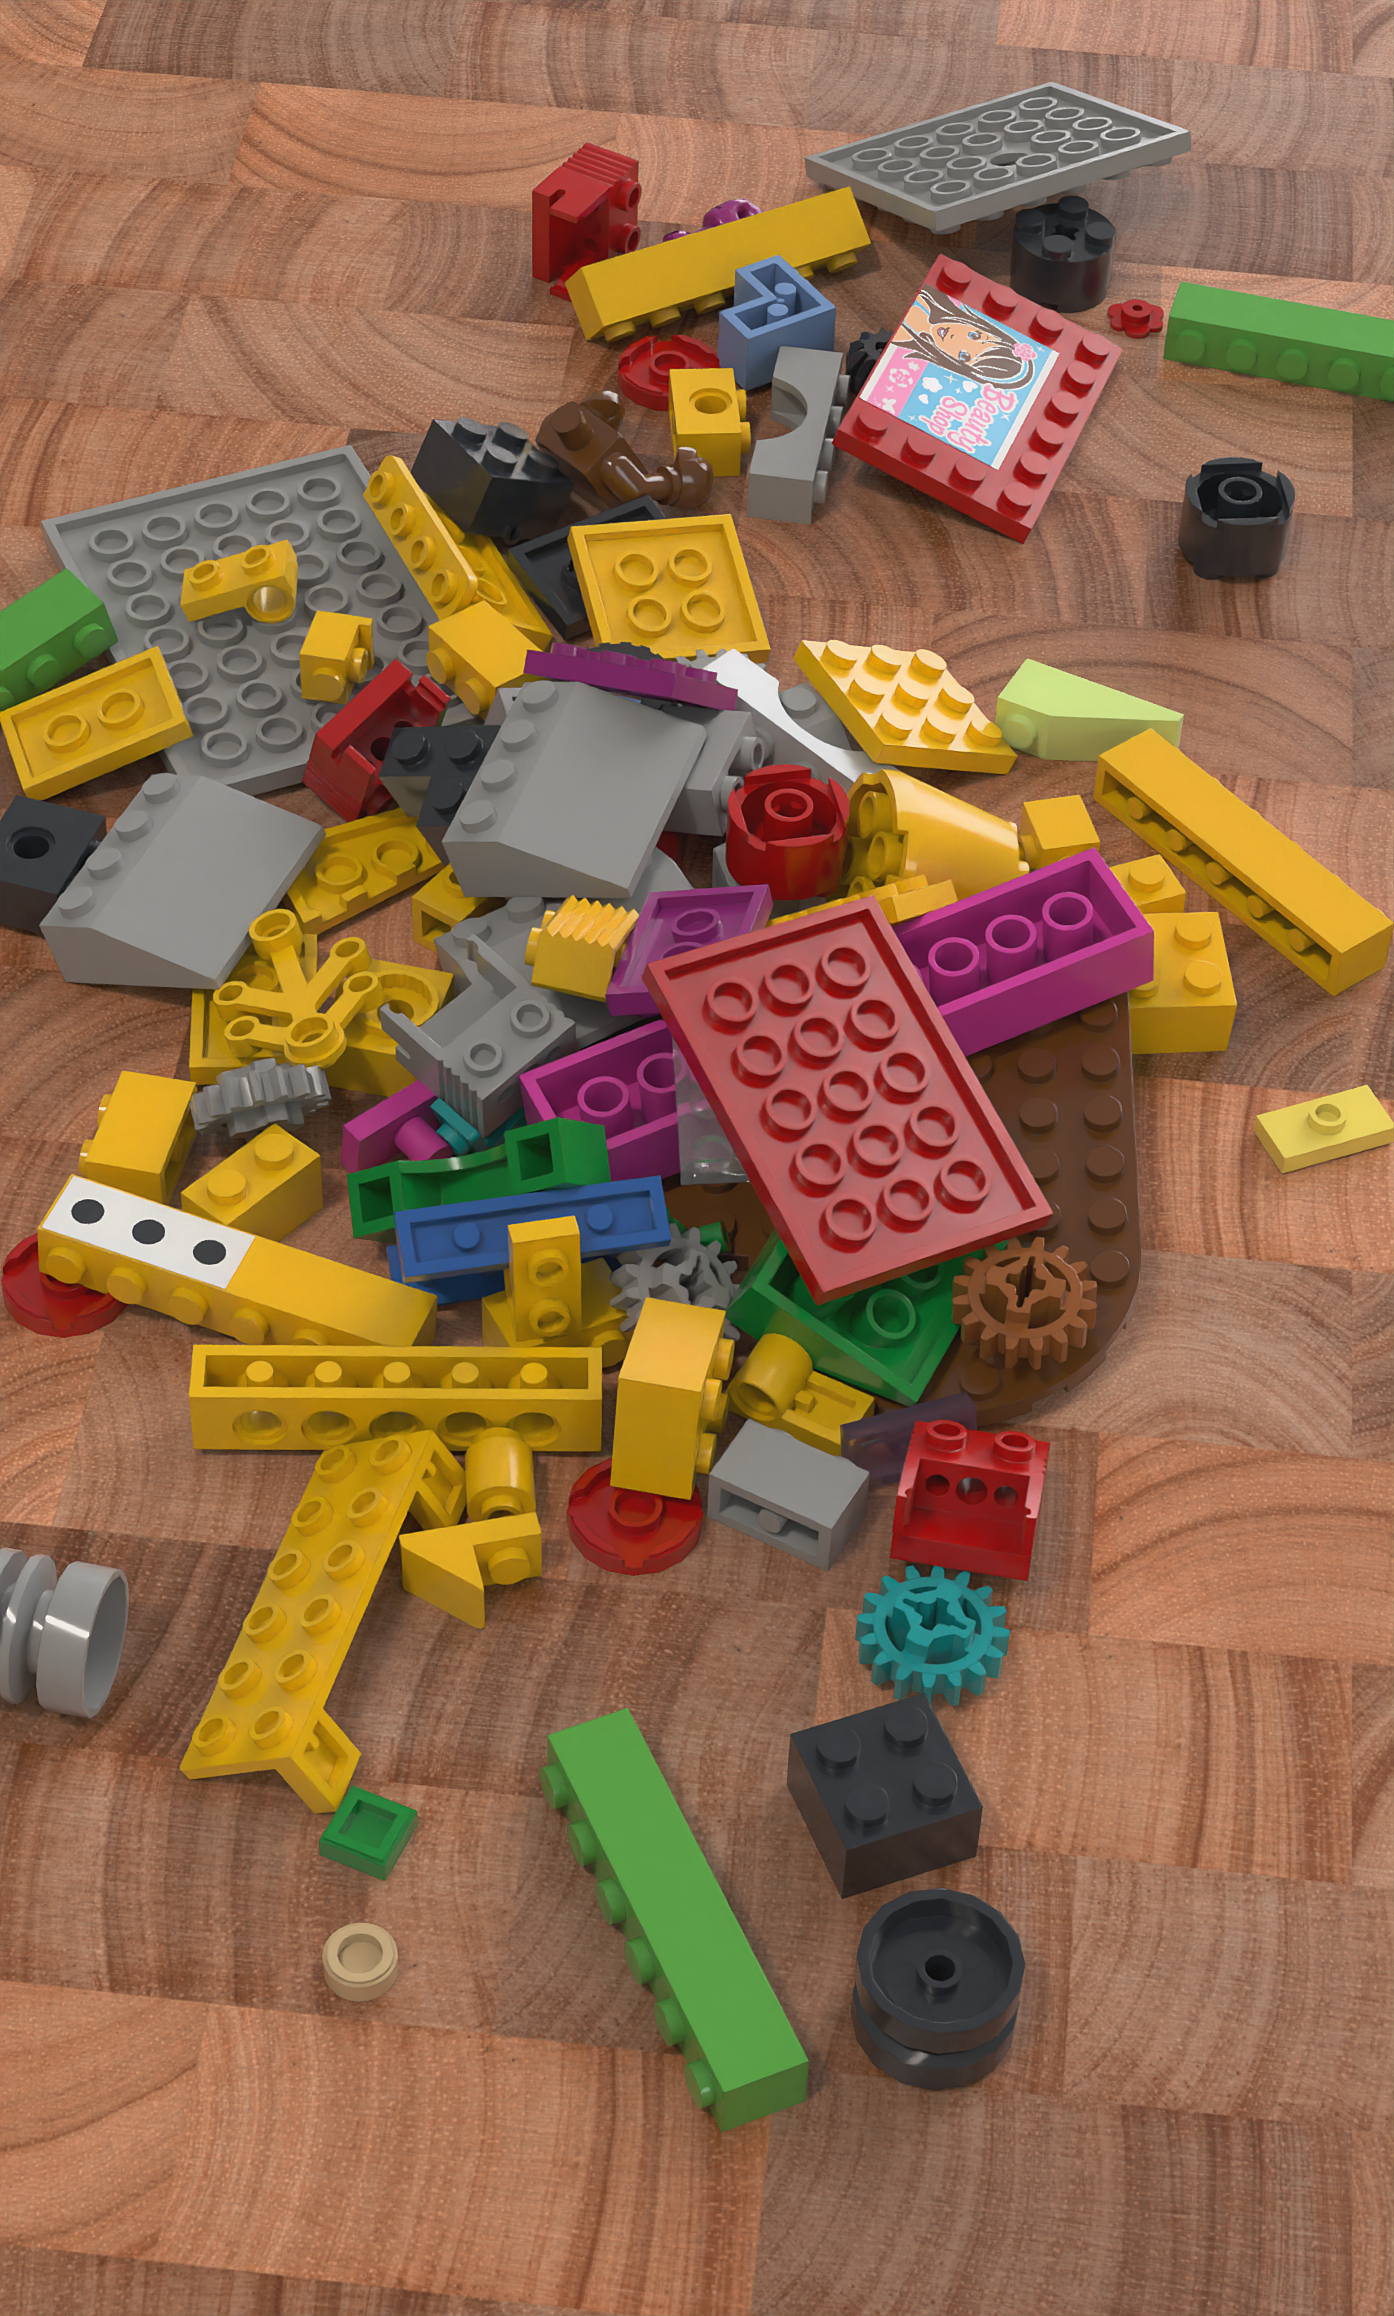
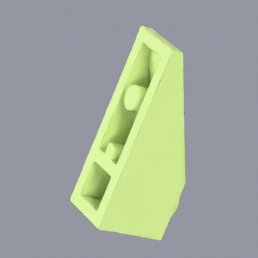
[995,658,1184,762]

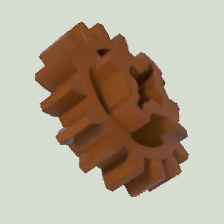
[952,1237,1097,1370]

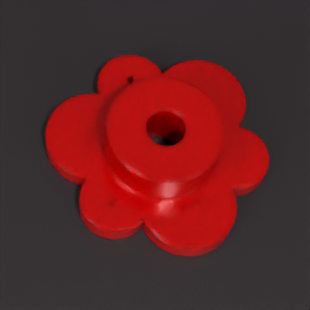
[1107,299,1164,339]

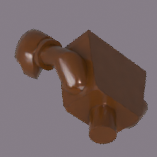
[535,391,713,512]

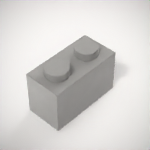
[707,1419,870,1571]

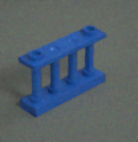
[386,1175,672,1307]

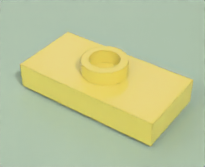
[1253,1085,1394,1174]

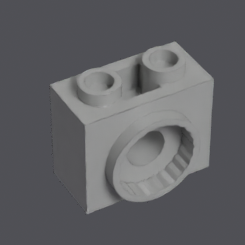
[660,705,764,836]

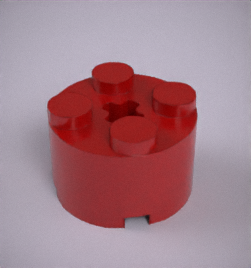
[725,764,850,902]

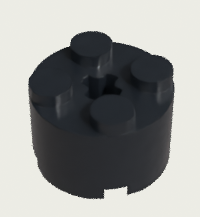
[1009,195,1116,313]
[1178,457,1295,580]

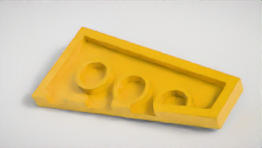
[282,808,446,935]

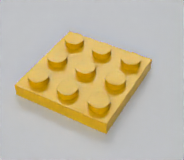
[567,514,771,663]
[793,640,1018,775]

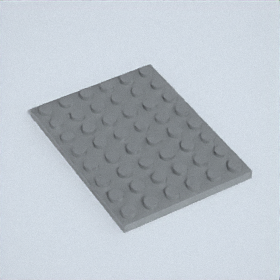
[41,445,485,796]

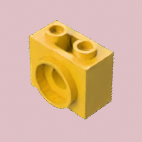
[325,959,454,1097]

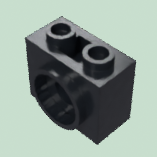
[0,795,107,934]

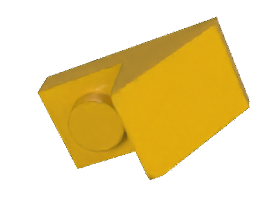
[398,1512,542,1629]

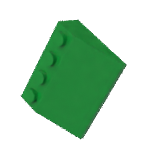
[725,1229,1008,1407]

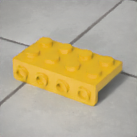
[363,455,553,652]

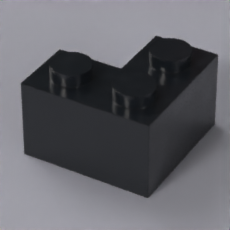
[378,725,501,866]

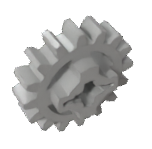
[189,1058,331,1143]
[609,1223,741,1342]

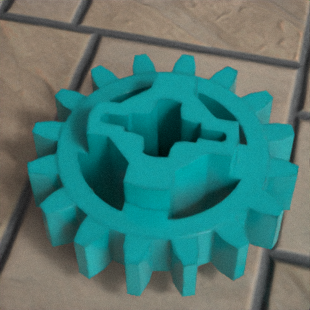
[855,1565,1010,1706]

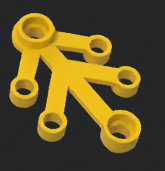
[213,909,385,1070]

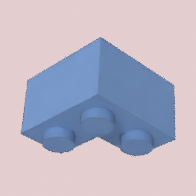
[718,255,836,391]

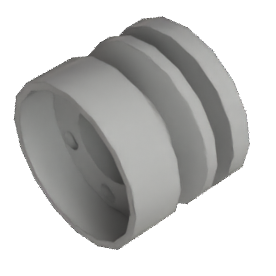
[0,1547,129,1719]

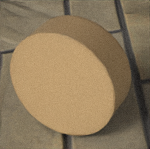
[322,1923,398,2002]

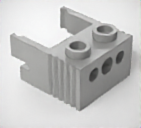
[380,933,576,1139]

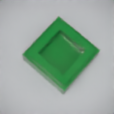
[319,1785,418,1881]

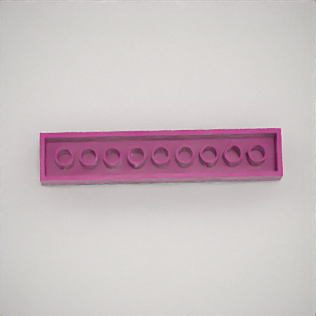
[518,847,1154,1182]

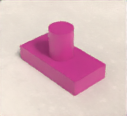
[341,1080,453,1173]

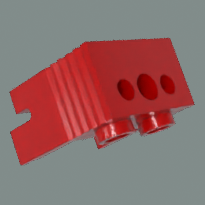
[532,142,642,303]
[302,658,451,823]
[889,1420,1050,1581]

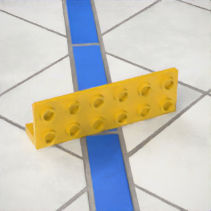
[180,1429,467,1814]

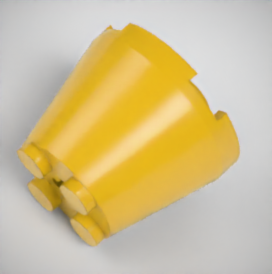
[826,769,1029,927]

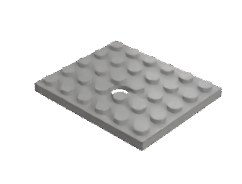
[804,82,1192,234]

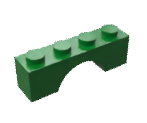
[346,1117,611,1244]

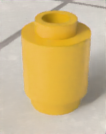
[465,1427,536,1522]

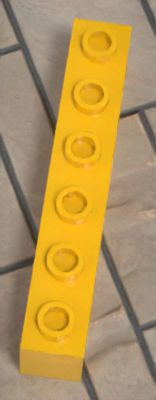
[189,1345,602,1452]

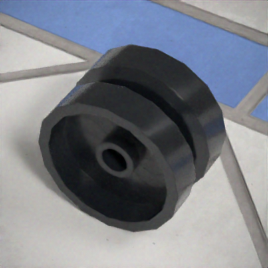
[851,1888,1025,2090]

